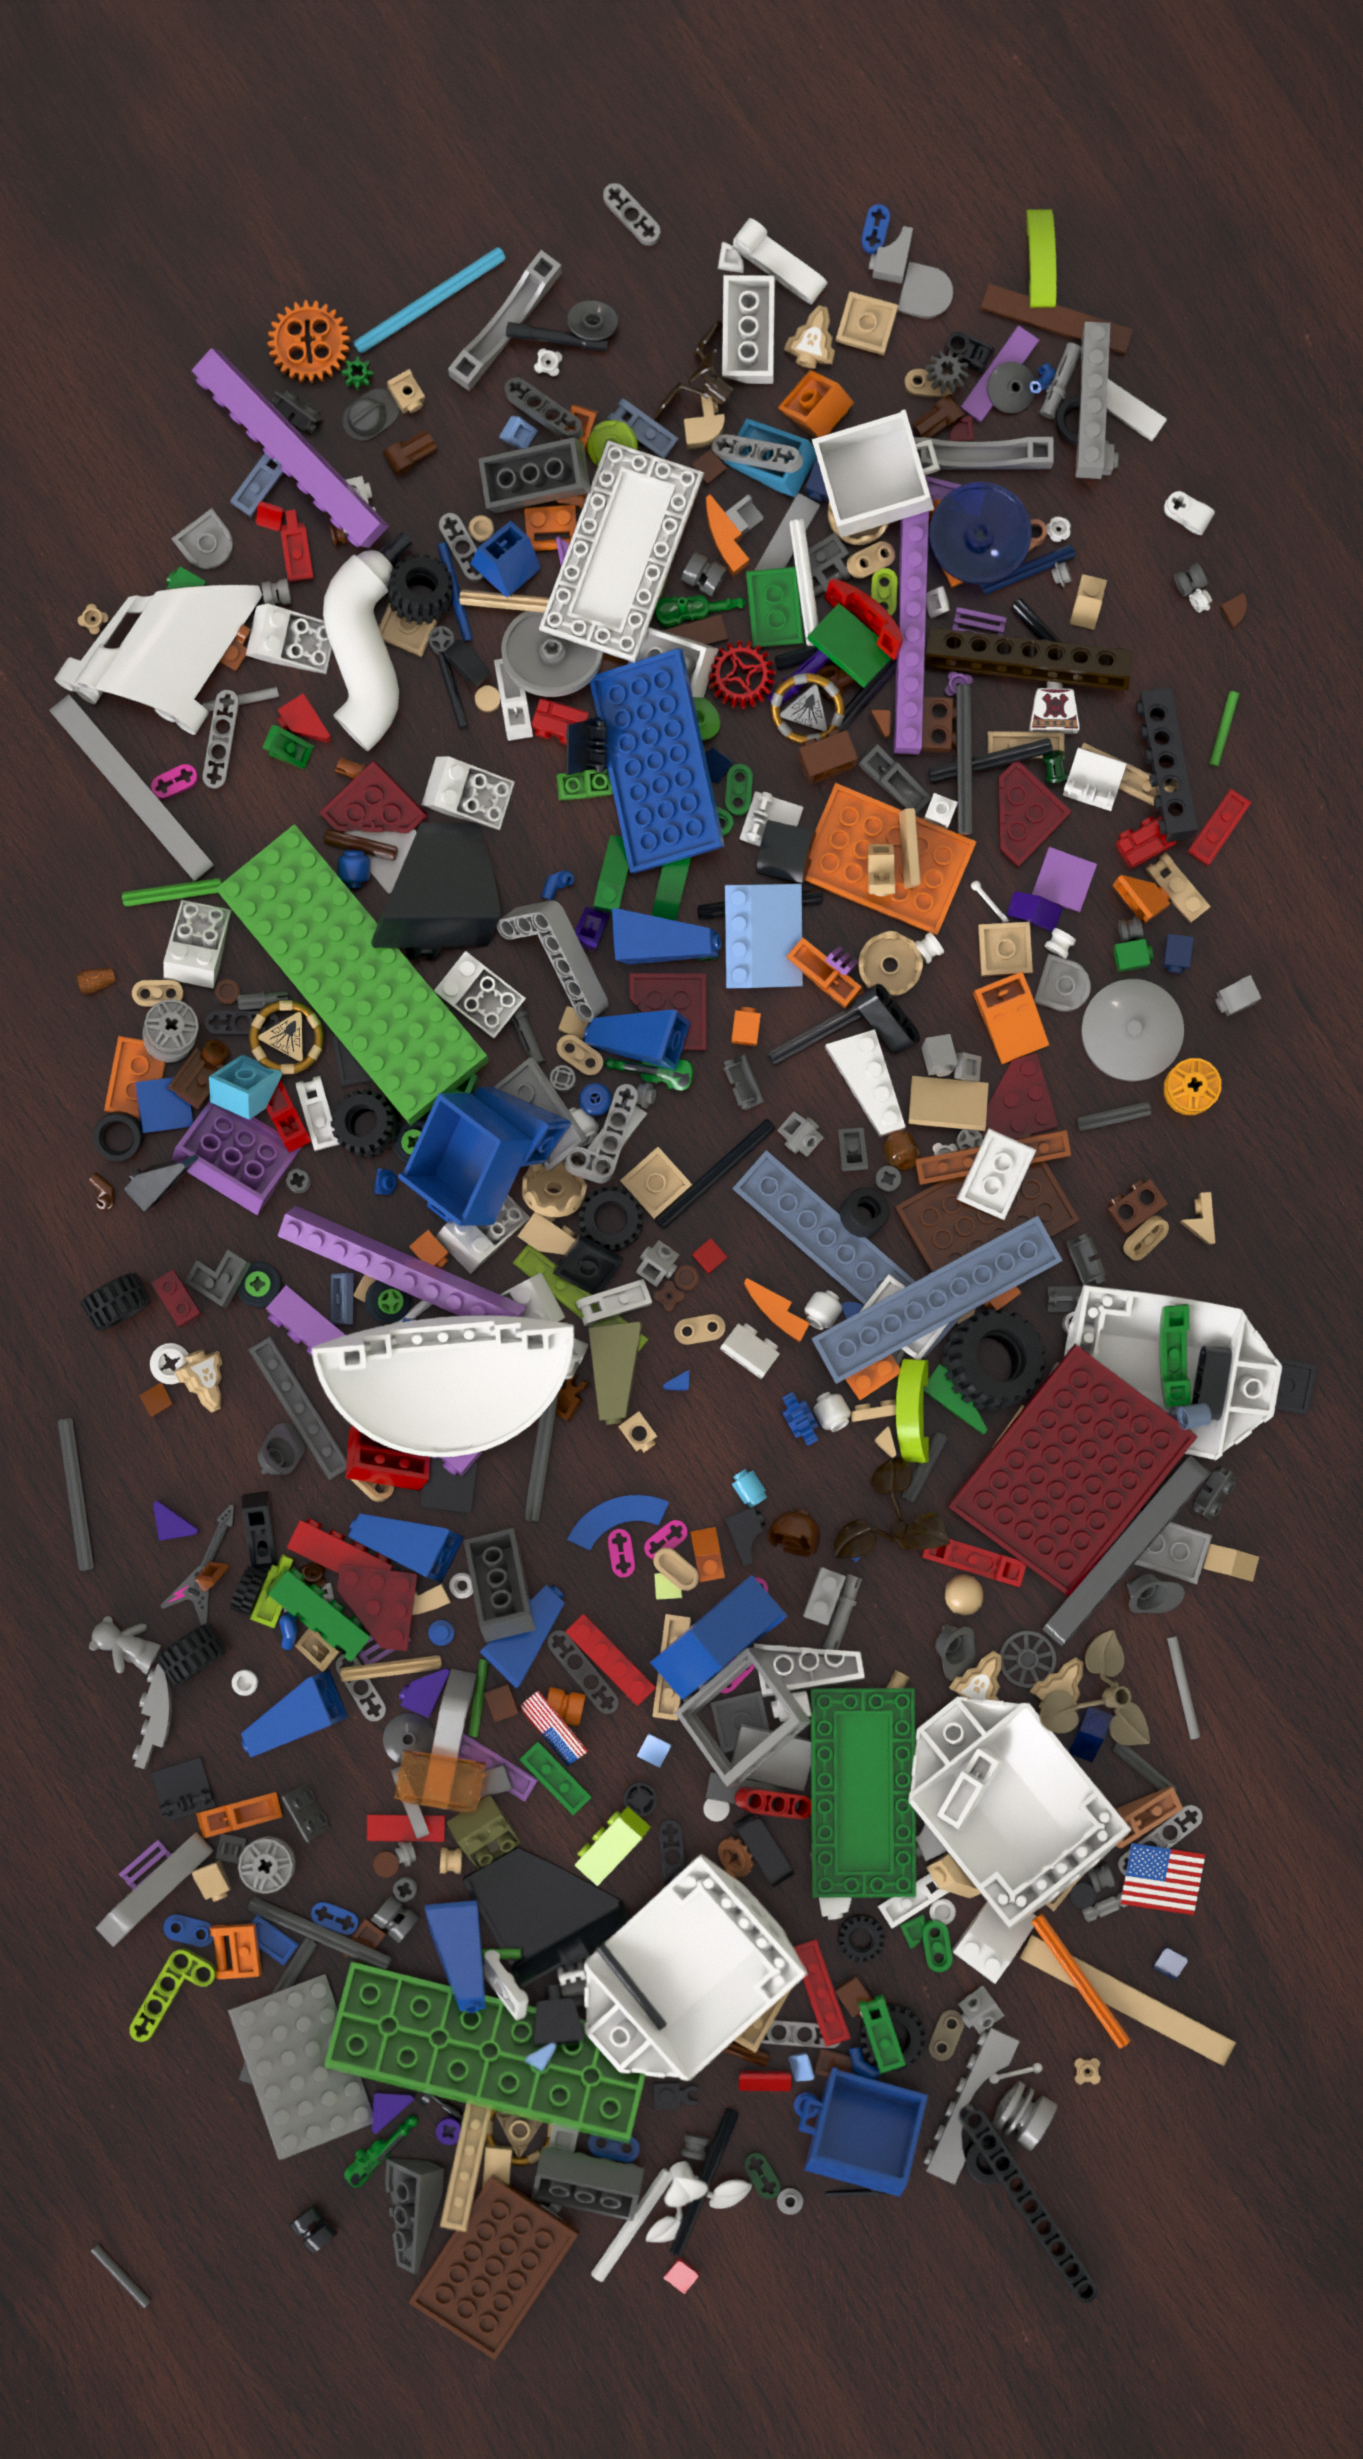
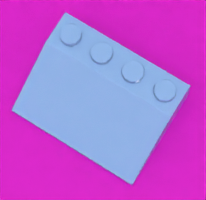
[725,884,803,988]

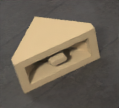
[1203,1544,1259,1582]
[295,1628,341,1672]

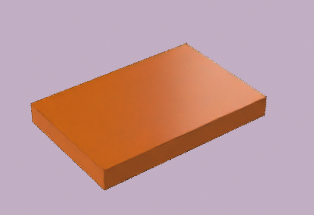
[104,1036,166,1118]

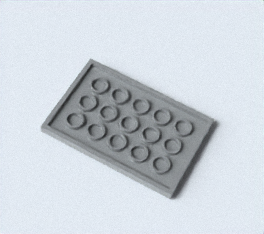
[228,1974,373,2160]

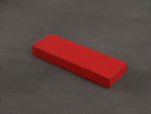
[1188,788,1252,866]
[367,1814,445,1842]

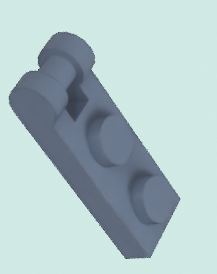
[607,398,679,459]
[230,453,284,518]

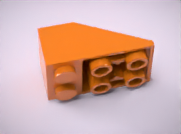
[973,972,1049,1064]

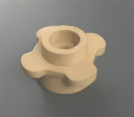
[78,604,108,634]
[1074,2058,1100,2084]

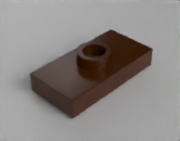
[813,2048,870,2077]

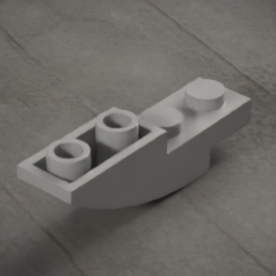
[132,1664,172,1769]

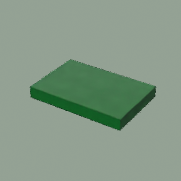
[746,567,804,648]
[806,603,892,688]

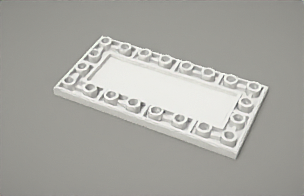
[539,441,704,663]

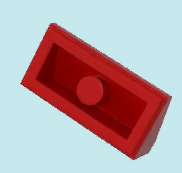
[739,2071,791,2091]

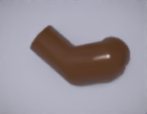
[88,1172,114,1210]

